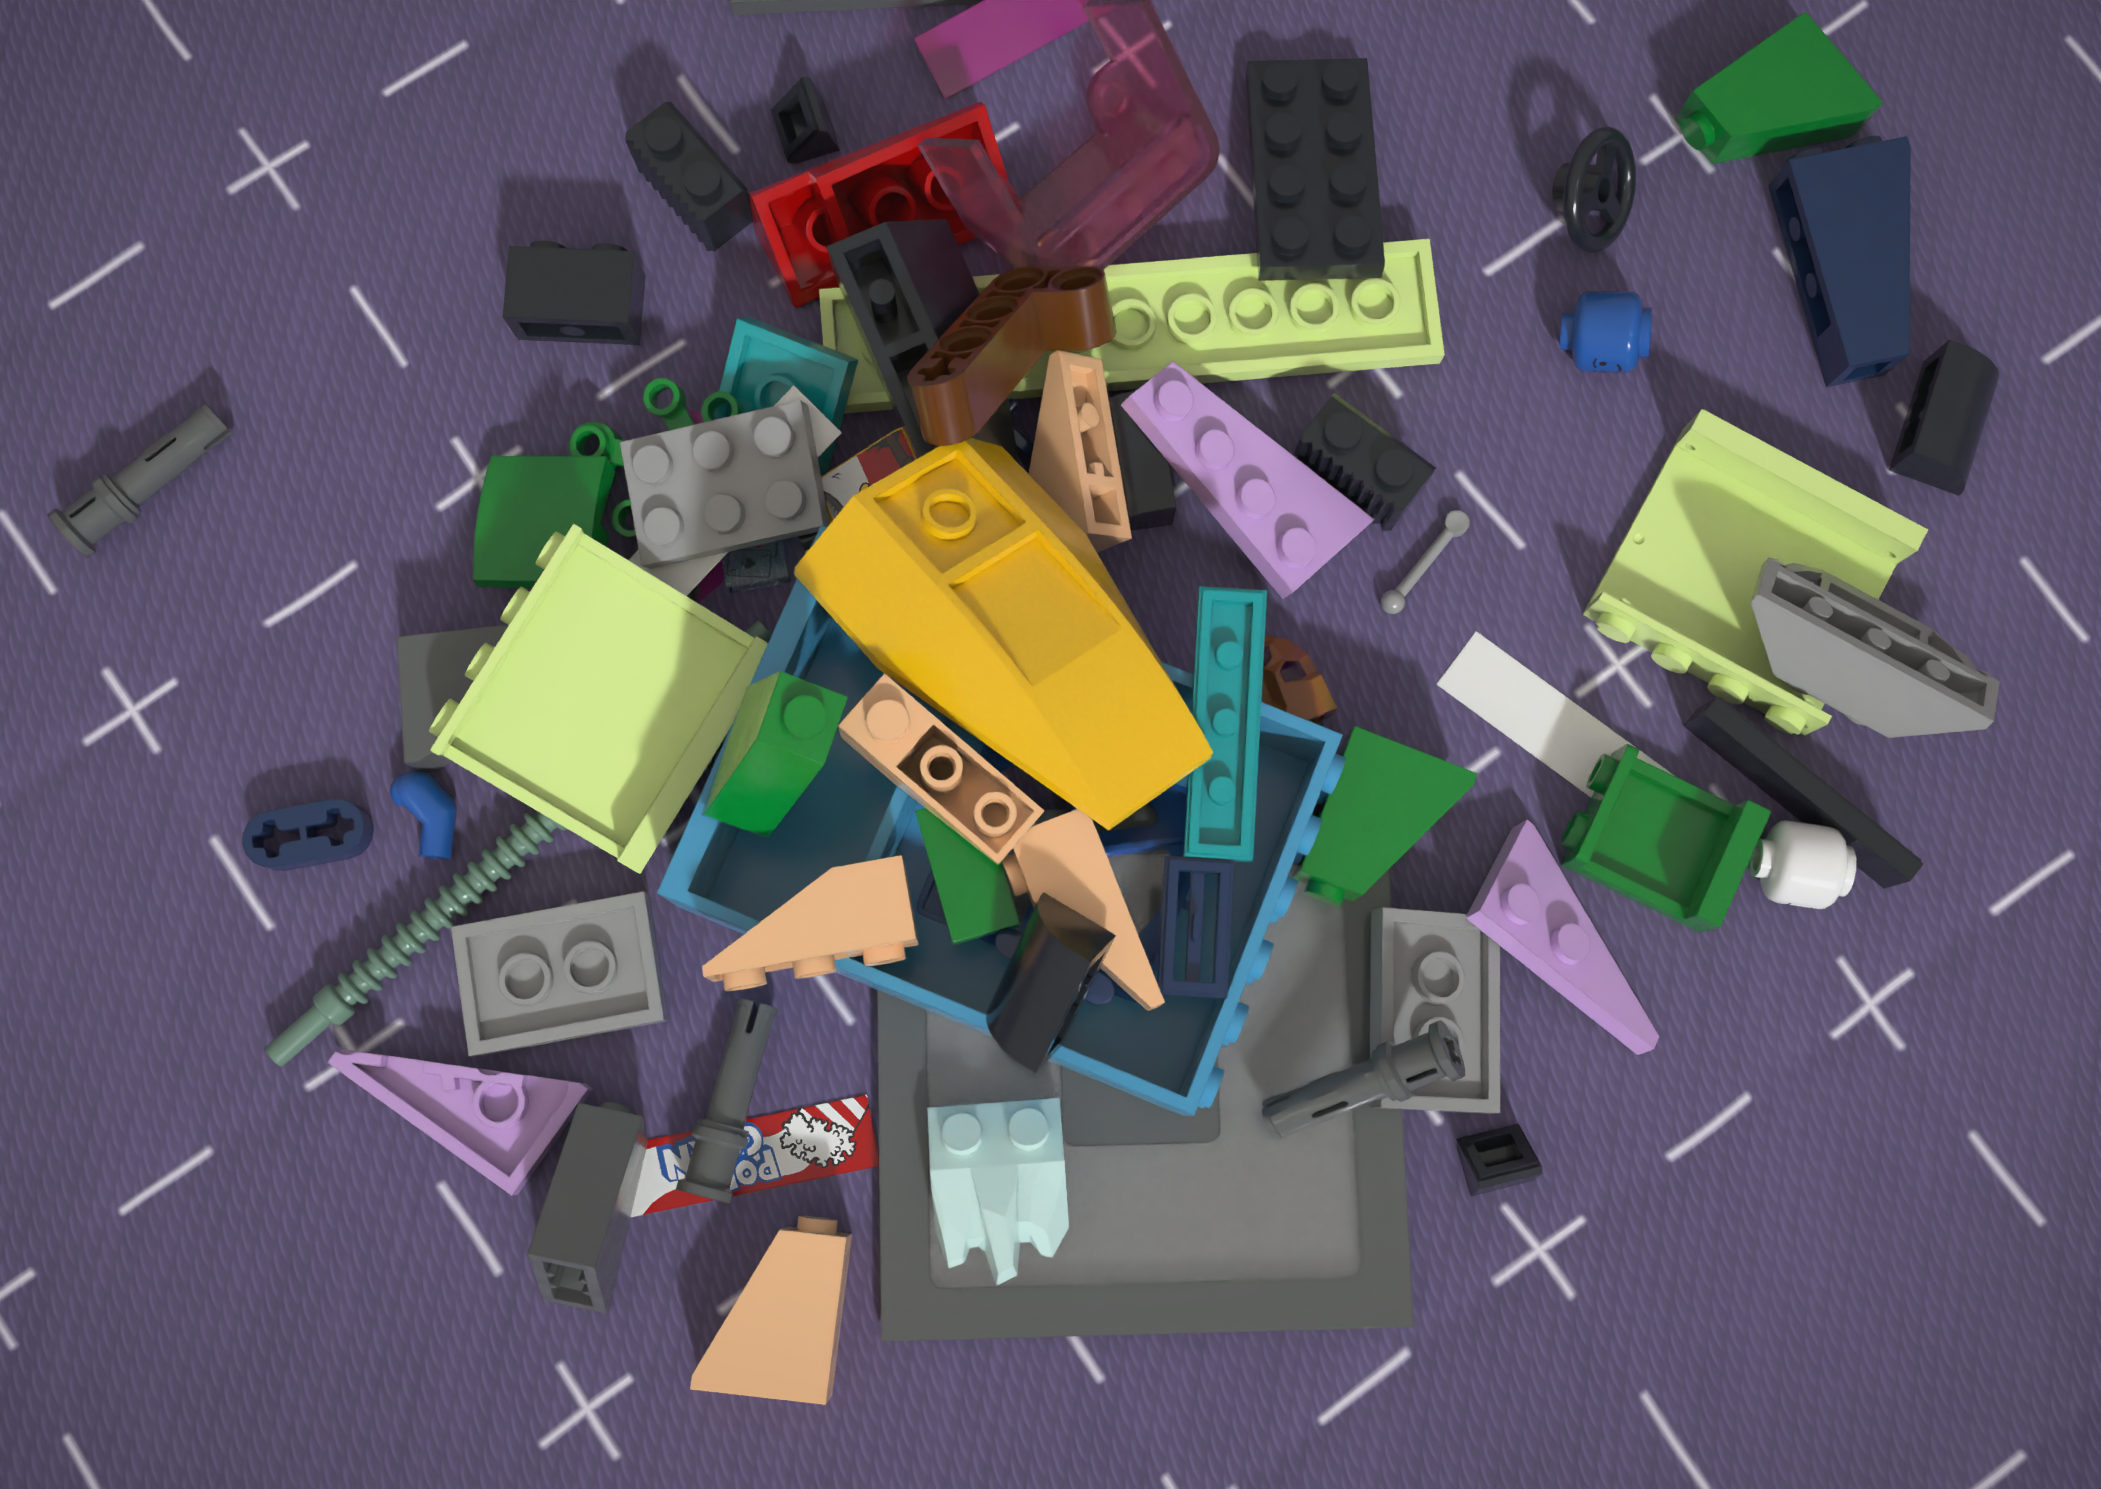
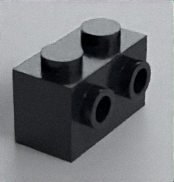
[503,241,646,345]

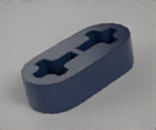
[242,799,374,871]

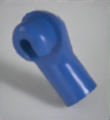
[390,770,457,860]

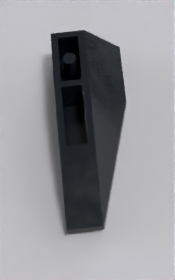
[826,219,1019,464]

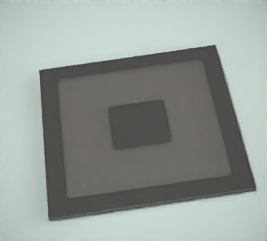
[877,803,1414,1342]

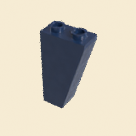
[1768,136,1911,387]

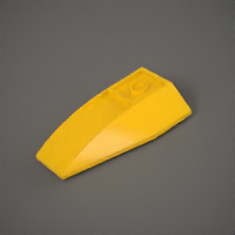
[794,438,1213,830]

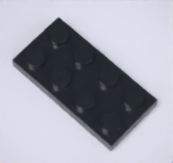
[1246,58,1385,281]

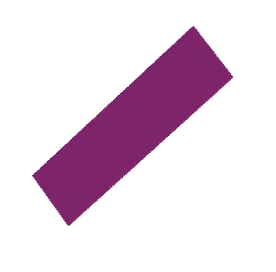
[914,0,1127,100]

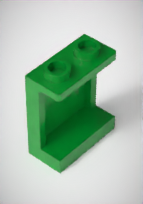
[1561,744,1771,933]

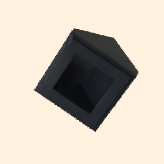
[771,77,840,164]
[1456,1123,1543,1196]

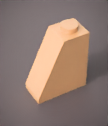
[690,1216,852,1405]

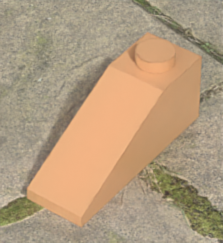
[1029,350,1132,552]
[1002,809,1165,1011]

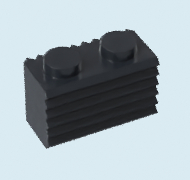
[625,101,753,251]
[1293,393,1436,531]

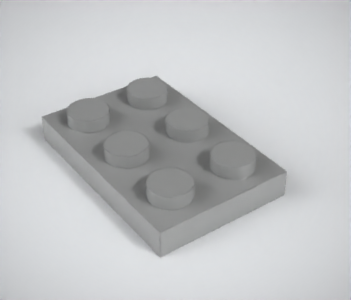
[620,400,830,569]
[451,891,668,1057]
[1369,907,1500,1114]

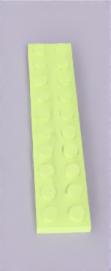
[819,239,1445,413]

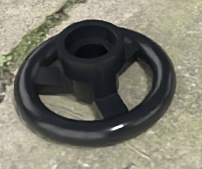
[1552,127,1636,253]

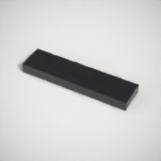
[1683,697,1923,889]

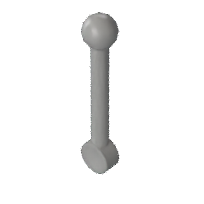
[1380,510,1469,614]

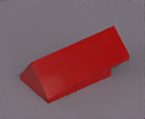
[749,101,1020,308]

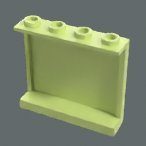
[429,524,768,874]

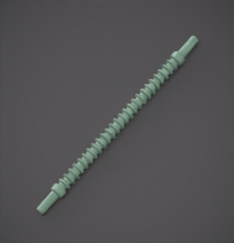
[264,620,772,1067]

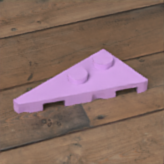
[1465,819,1659,1055]
[327,1049,593,1196]

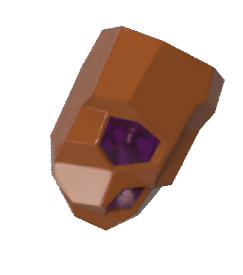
[1261,636,1338,724]

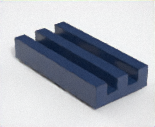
[1157,856,1234,999]

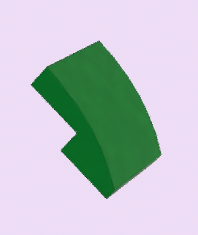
[473,456,615,588]

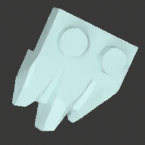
[927,1098,1069,1286]

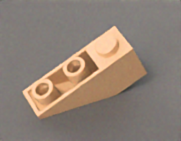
[838,673,1044,865]
[702,855,919,991]

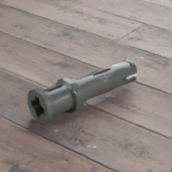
[47,403,233,558]
[676,998,778,1204]
[1262,1020,1465,1141]

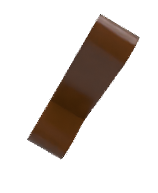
[907,266,1117,446]

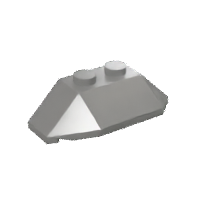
[1751,557,2000,738]

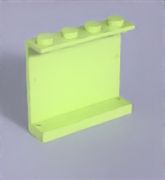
[1583,409,1928,736]

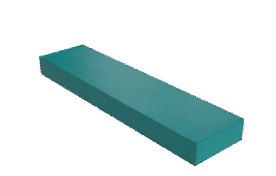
[1183,586,1267,862]

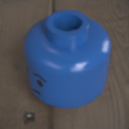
[1560,291,1652,373]

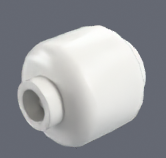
[1750,820,1856,909]

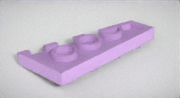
[1121,361,1374,599]

